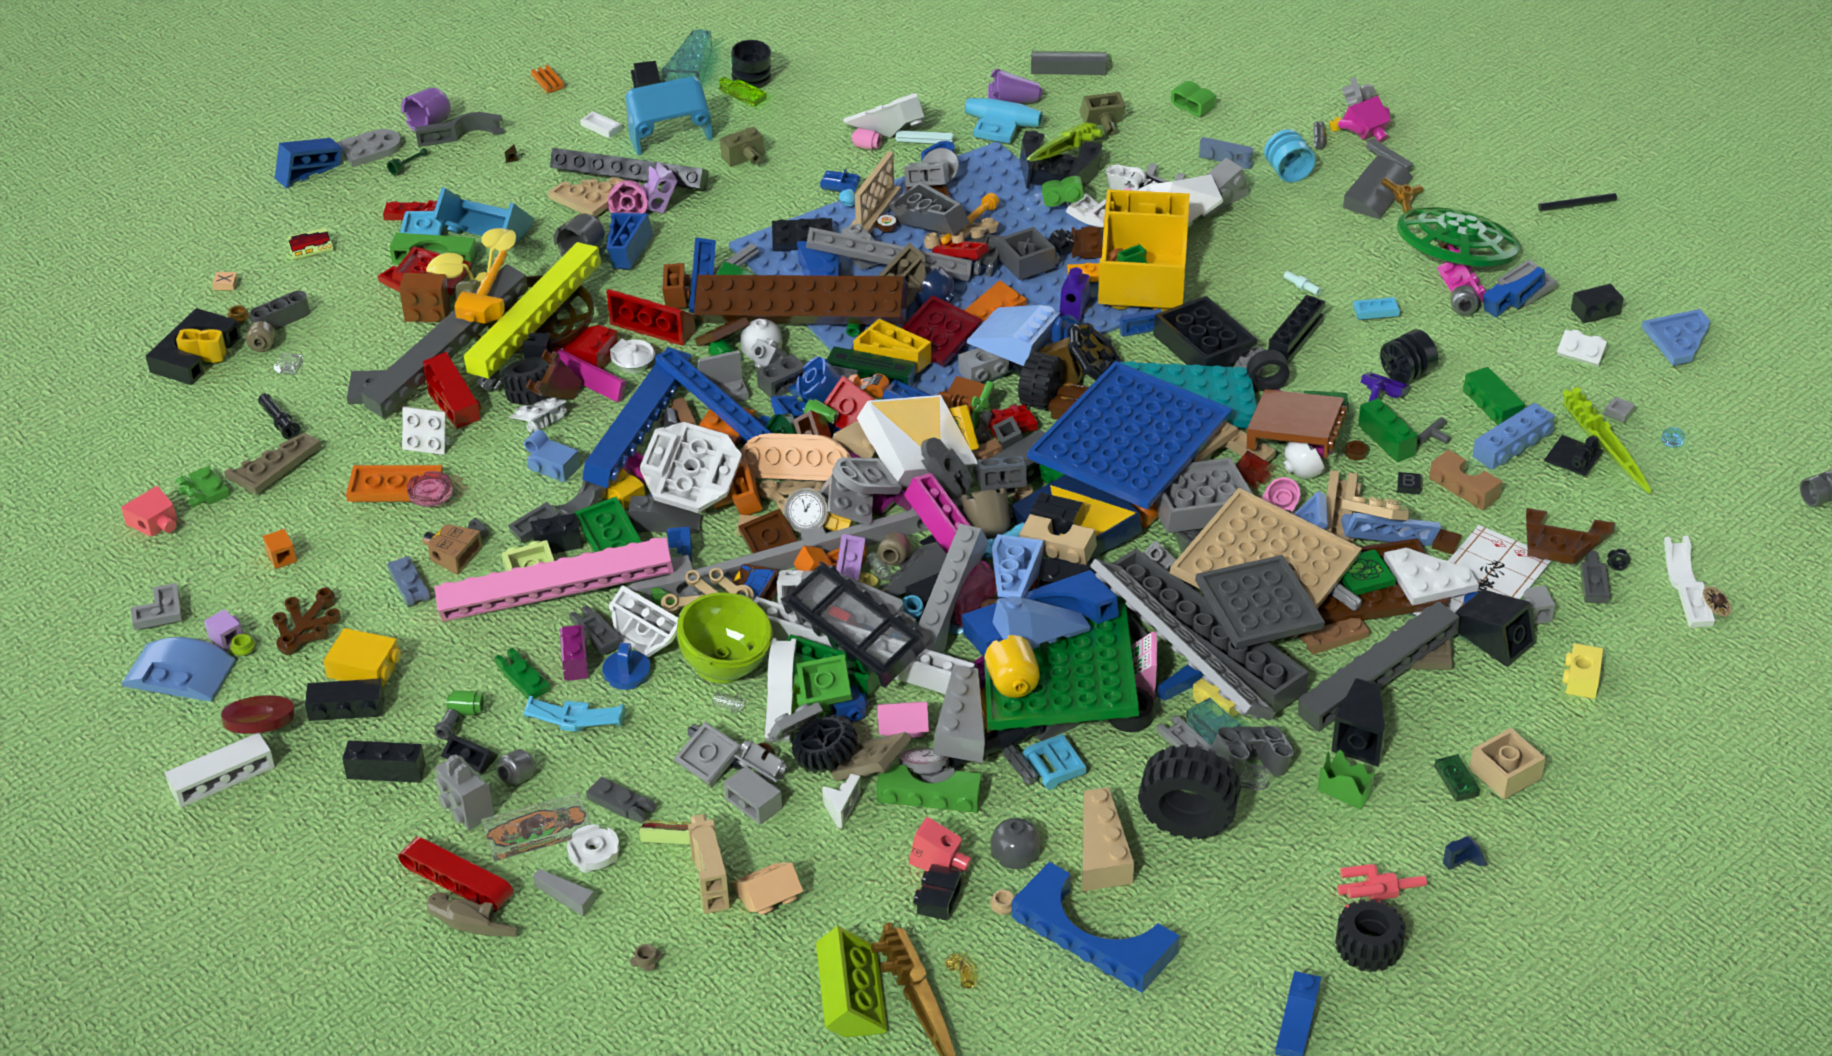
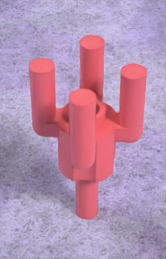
[1337,864,1427,908]

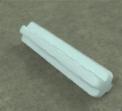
[896,130,953,144]

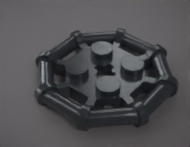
[1068,323,1125,381]

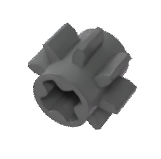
[476,370,502,392]

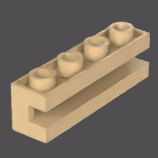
[1326,470,1361,542]

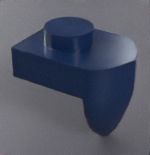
[1443,836,1486,870]

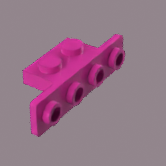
[1437,244,1486,302]

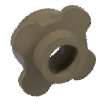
[630,944,662,971]

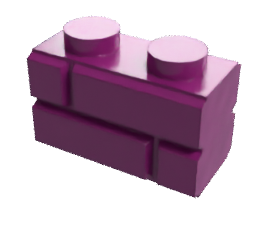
[560,625,588,681]

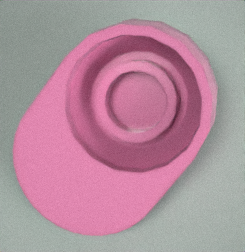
[1261,477,1301,513]

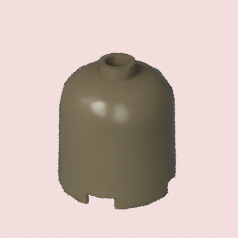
[961,487,1011,540]

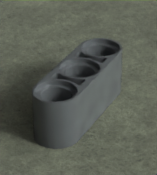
[250,291,310,330]

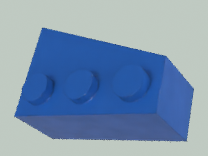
[275,138,343,189]
[607,213,653,270]

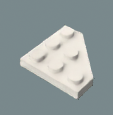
[1384,548,1479,606]

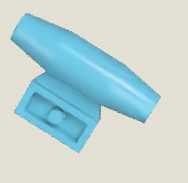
[965,98,1043,144]

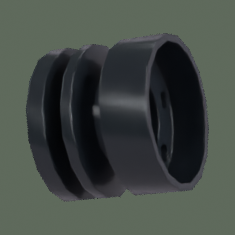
[731,40,771,89]
[1380,329,1438,384]

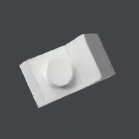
[822,774,861,829]

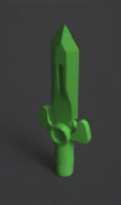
[971,381,994,431]

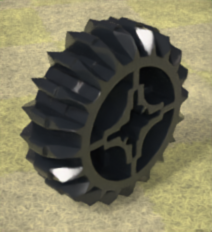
[791,714,858,774]

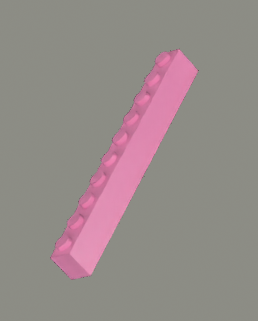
[434,537,674,622]

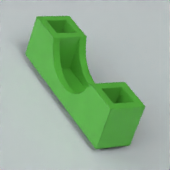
[389,232,477,266]
[876,764,981,813]

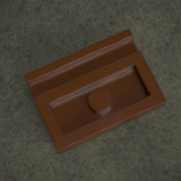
[1071,226,1102,258]

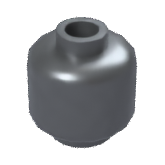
[1450,285,1479,316]
[497,749,535,785]

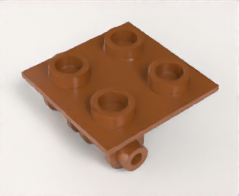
[938,376,994,417]

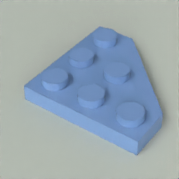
[1642,309,1710,366]

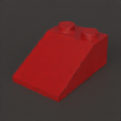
[553,325,618,370]

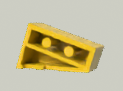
[853,319,931,373]

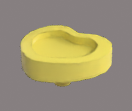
[859,572,878,588]

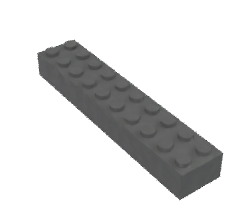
[1103,548,1309,714]

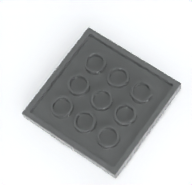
[1195,555,1325,649]

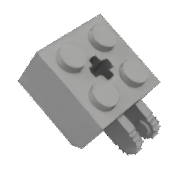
[435,755,494,831]

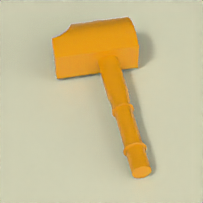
[455,251,507,324]

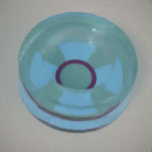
[1661,427,1685,448]

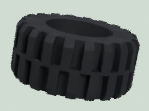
[1138,744,1241,839]

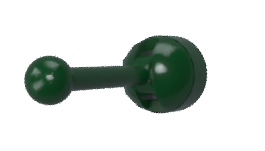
[387,148,428,176]

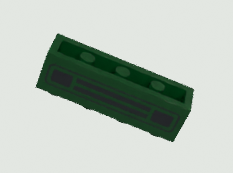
[826,346,916,386]

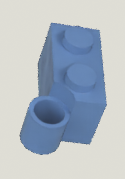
[524,429,580,483]

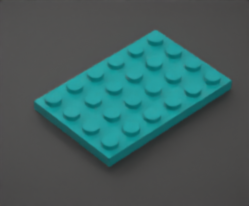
[1120,361,1257,428]

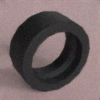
[1247,350,1290,392]
[1108,687,1154,733]

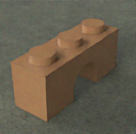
[1429,449,1503,511]

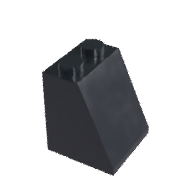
[1454,589,1536,666]
[1331,678,1385,767]

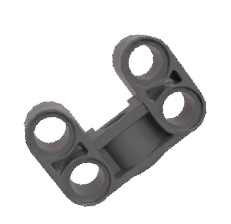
[1211,726,1294,777]

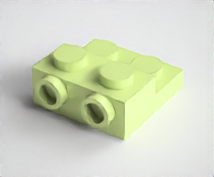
[502,540,554,571]

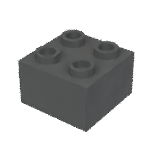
[998,227,1055,280]

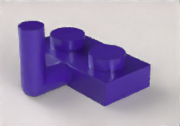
[1360,372,1410,402]

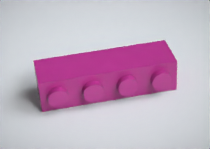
[904,473,970,554]

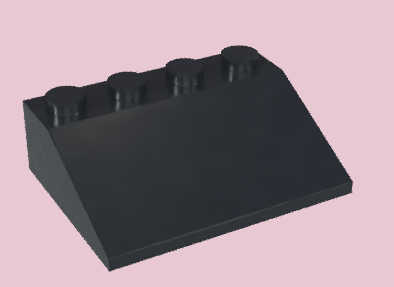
[1153,296,1258,367]

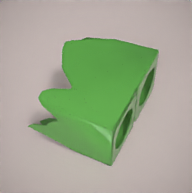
[1317,750,1375,809]

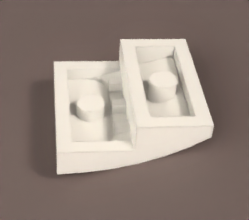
[1066,193,1106,227]

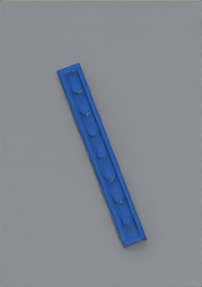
[655,348,771,441]

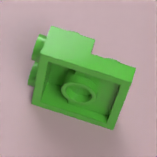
[794,654,852,711]

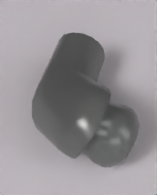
[976,410,992,444]

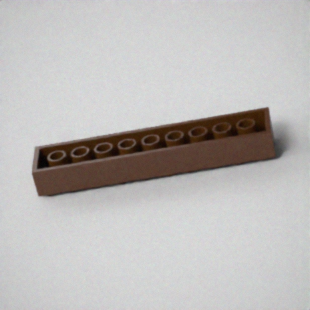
[694,275,908,325]

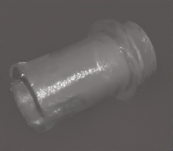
[866,552,891,580]
[712,691,745,714]

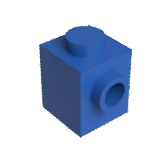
[829,685,868,723]

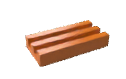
[531,65,564,93]

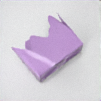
[643,162,677,213]

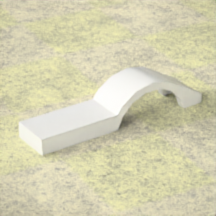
[1664,536,1715,628]
[765,638,797,742]

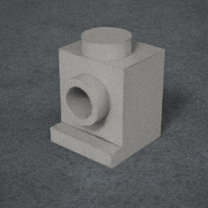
[1523,585,1555,625]

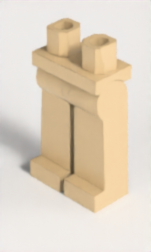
[688,814,730,914]

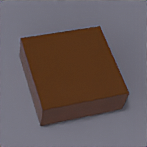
[1432,529,1462,555]

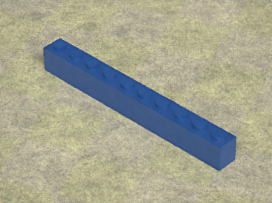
[582,347,693,488]

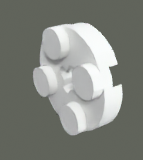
[567,824,619,873]

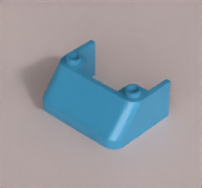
[625,76,712,155]
[432,187,534,244]

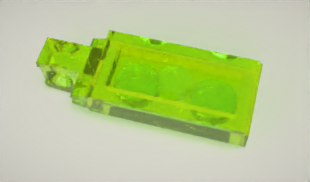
[718,76,767,107]

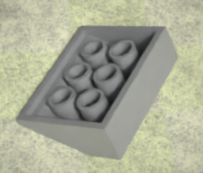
[1155,457,1253,533]

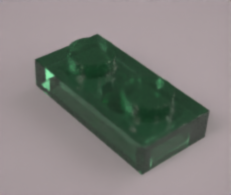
[1434,754,1480,802]

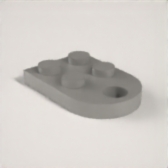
[337,129,401,167]
[832,457,902,495]

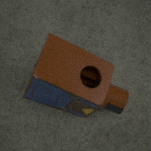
[724,564,779,601]

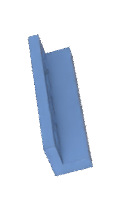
[1341,513,1441,546]

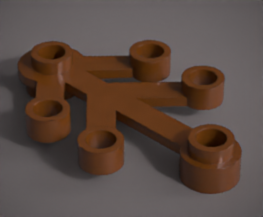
[272,587,341,655]

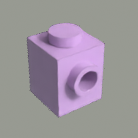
[204,609,243,651]

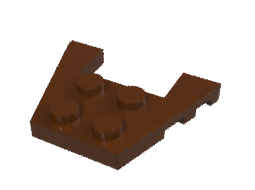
[1526,508,1616,564]

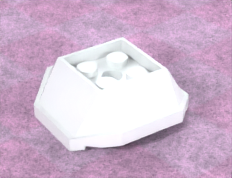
[640,422,742,513]

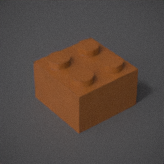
[399,273,451,322]

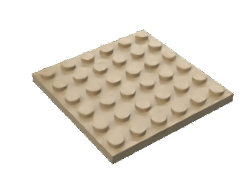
[1170,488,1362,637]

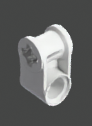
[1106,164,1146,191]

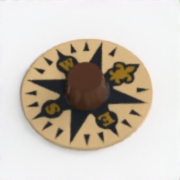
[1702,586,1731,617]

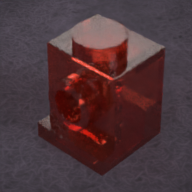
[1236,450,1271,488]

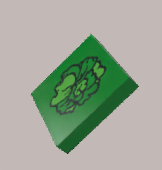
[1341,549,1396,595]

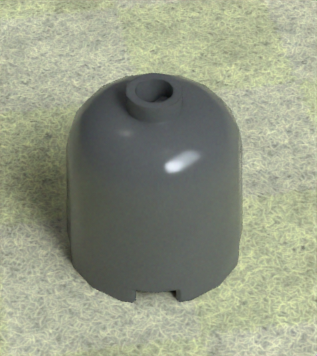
[553,213,604,257]

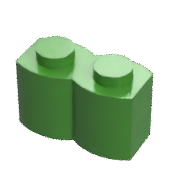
[1171,81,1216,117]
[1042,176,1084,207]

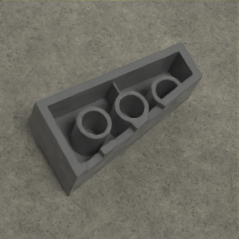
[889,181,969,235]

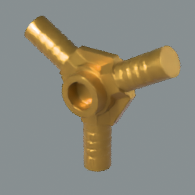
[1380,177,1423,213]

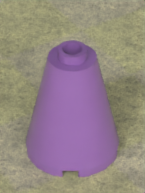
[988,69,1042,104]

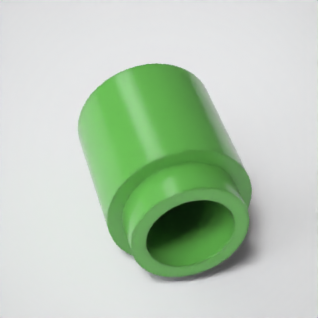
[446,690,484,716]

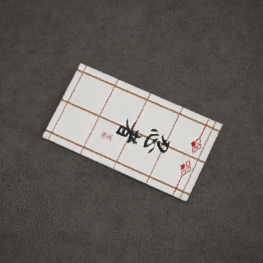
[1408,525,1553,642]

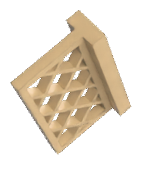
[850,151,901,234]

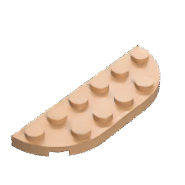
[740,433,851,481]

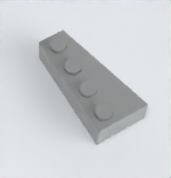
[933,664,985,763]

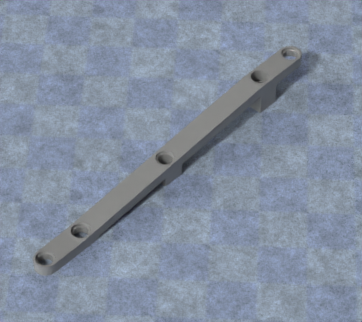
[627,496,972,602]

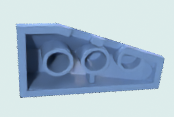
[992,596,1090,649]

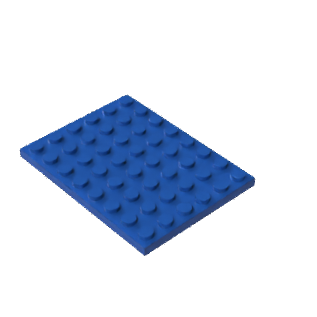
[1027,361,1233,510]

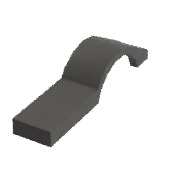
[415,112,504,147]
[508,480,606,543]

